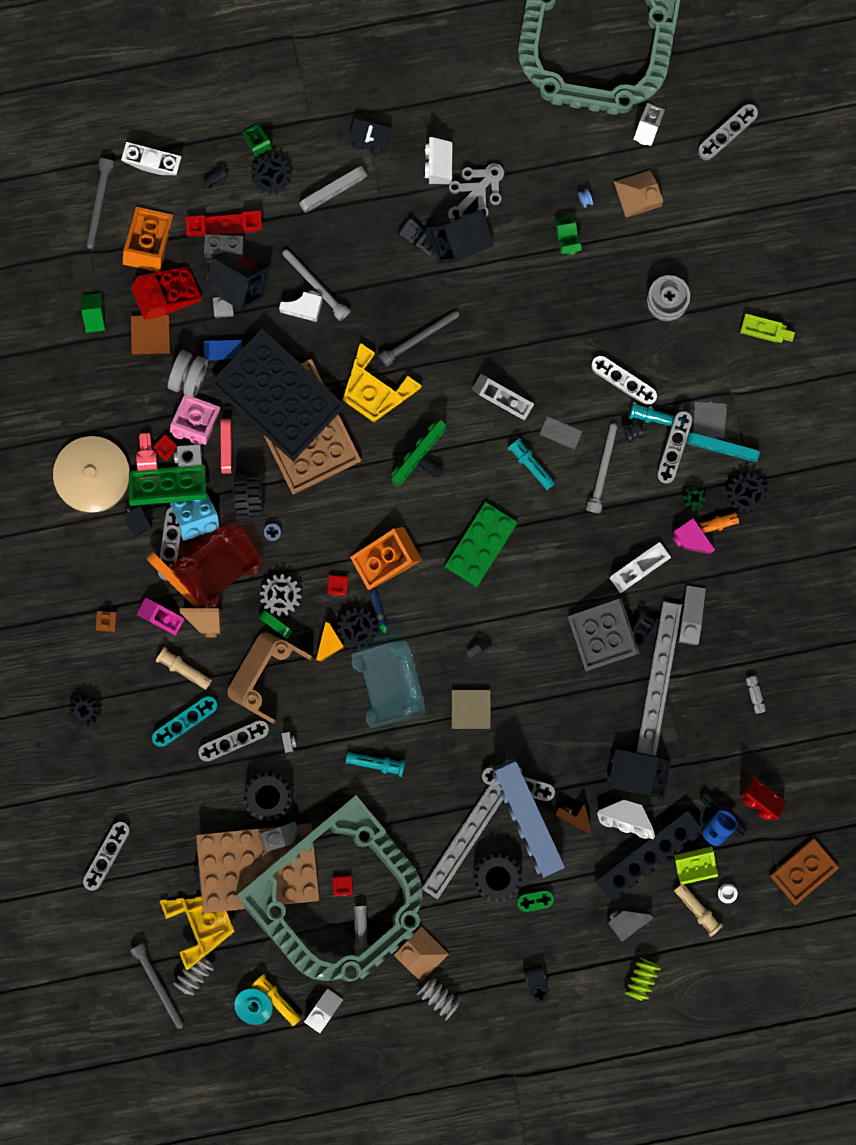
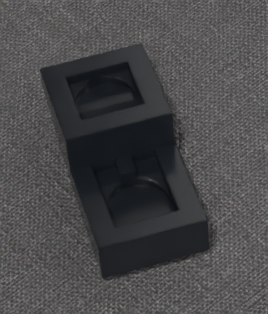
[397,218,434,257]

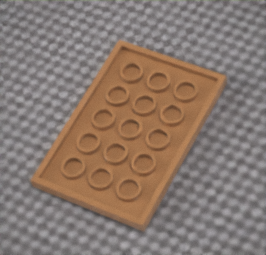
[264,359,361,495]
[196,823,319,913]

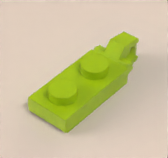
[740,314,795,343]

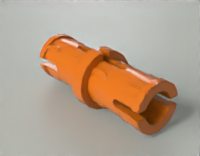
[699,512,739,533]

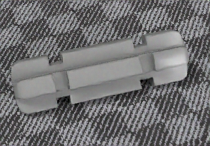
[746,676,766,714]

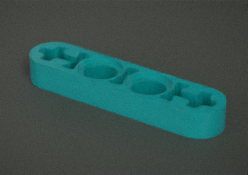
[686,433,760,462]
[152,697,218,747]

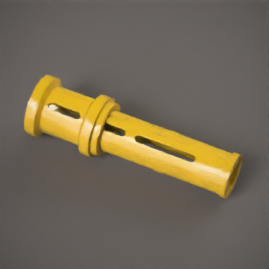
[251,974,301,1027]

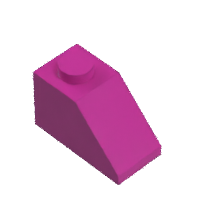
[673,519,715,554]
[136,598,184,635]

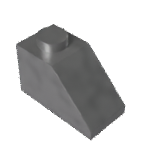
[258,822,301,852]
[607,910,653,941]

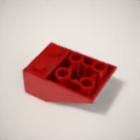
[131,266,202,320]
[740,777,787,820]

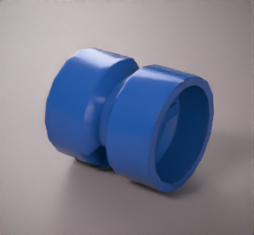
[702,810,738,846]

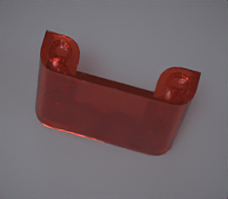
[170,526,264,608]

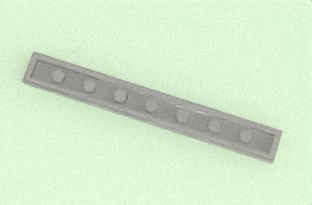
[636,601,682,756]
[422,759,522,899]

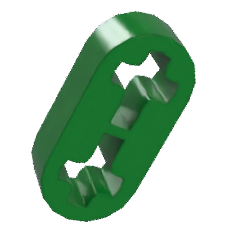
[258,610,293,639]
[517,891,554,912]

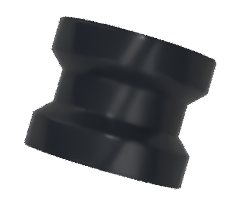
[622,420,644,443]

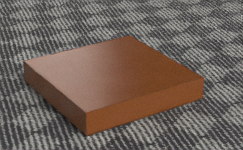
[131,315,170,355]

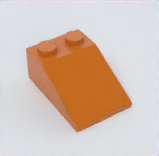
[123,207,173,272]
[350,527,422,590]

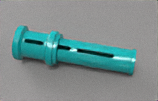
[629,402,688,431]
[507,438,556,491]
[346,751,405,777]

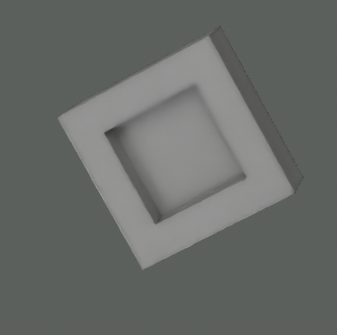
[213,297,234,318]
[282,732,296,753]

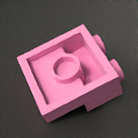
[170,395,220,445]

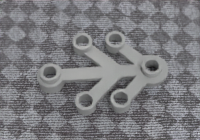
[448,164,504,219]

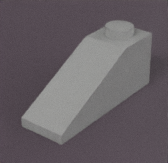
[472,373,534,420]
[678,586,706,645]

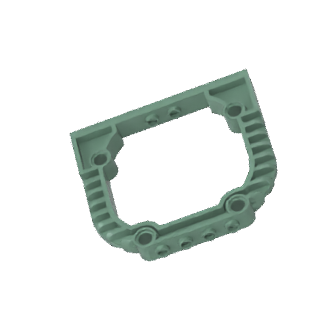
[518,0,680,115]
[235,796,422,982]

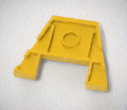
[343,344,422,422]
[160,897,234,970]

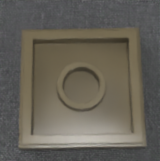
[452,690,490,729]

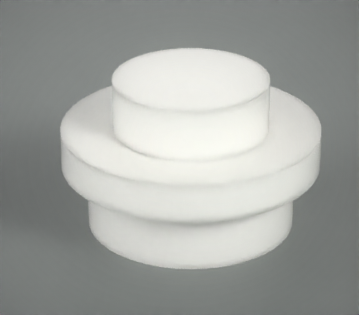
[718,884,737,903]

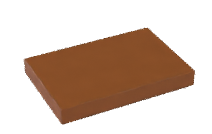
[769,838,839,905]

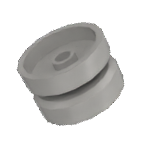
[647,275,690,321]
[168,350,208,398]

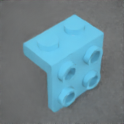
[170,494,220,541]

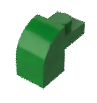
[555,216,582,255]

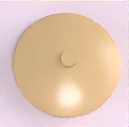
[53,436,130,513]

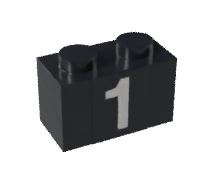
[349,118,391,155]

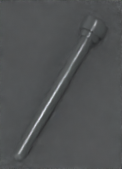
[87,158,114,249]
[378,311,460,367]
[130,943,183,1029]

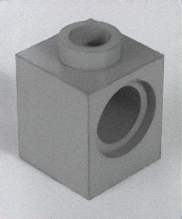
[174,445,203,467]

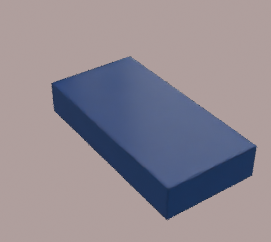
[204,340,242,361]

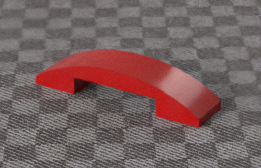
[186,211,262,237]

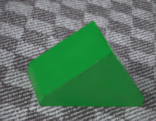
[242,124,272,158]
[82,293,105,333]

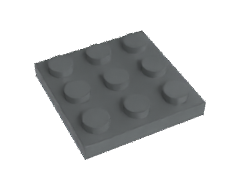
[568,598,640,671]

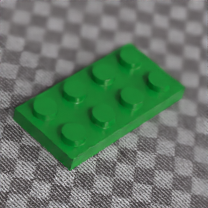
[391,420,446,488]
[129,465,207,506]
[445,502,518,587]

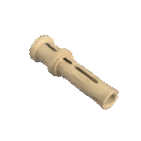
[156,647,212,690]
[674,884,723,937]

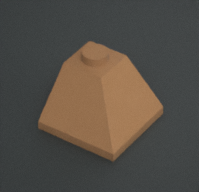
[614,170,663,218]
[180,608,222,638]
[394,926,449,982]

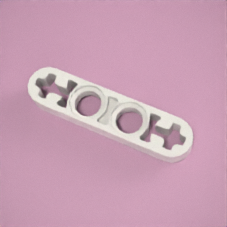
[592,356,657,406]

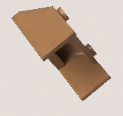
[228,632,313,724]

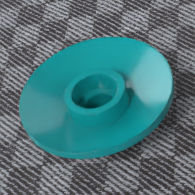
[235,988,273,1025]

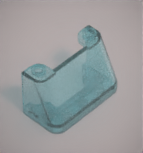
[351,641,425,729]

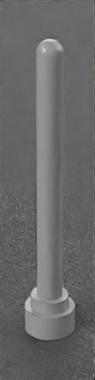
[282,249,350,321]
[586,423,617,513]

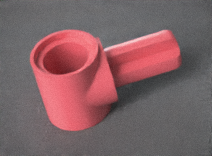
[136,433,157,471]

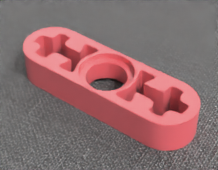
[221,418,232,474]

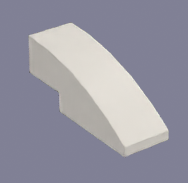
[610,542,671,593]

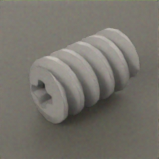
[173,957,214,995]
[417,978,460,1020]

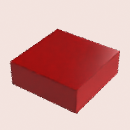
[152,434,177,461]
[327,575,348,596]
[332,875,353,897]

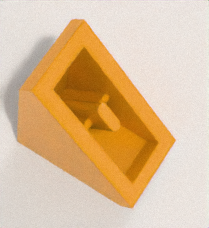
[316,622,344,662]

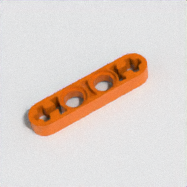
[146,552,205,608]

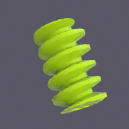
[625,957,661,1001]

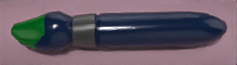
[370,588,387,634]

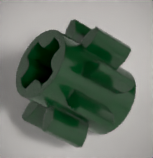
[682,487,706,511]

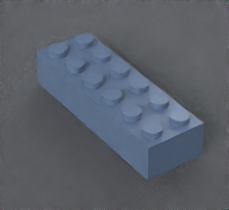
[492,757,565,878]

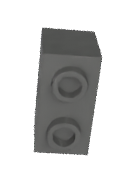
[204,235,245,258]

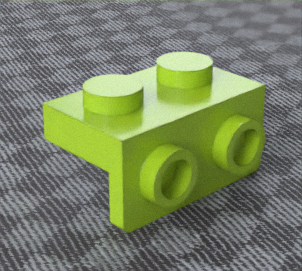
[674,847,718,885]

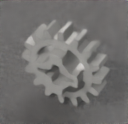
[260,574,302,616]

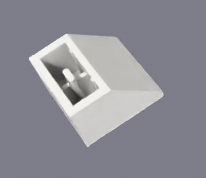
[425,137,452,184]

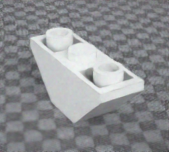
[121,142,182,175]
[597,800,655,839]

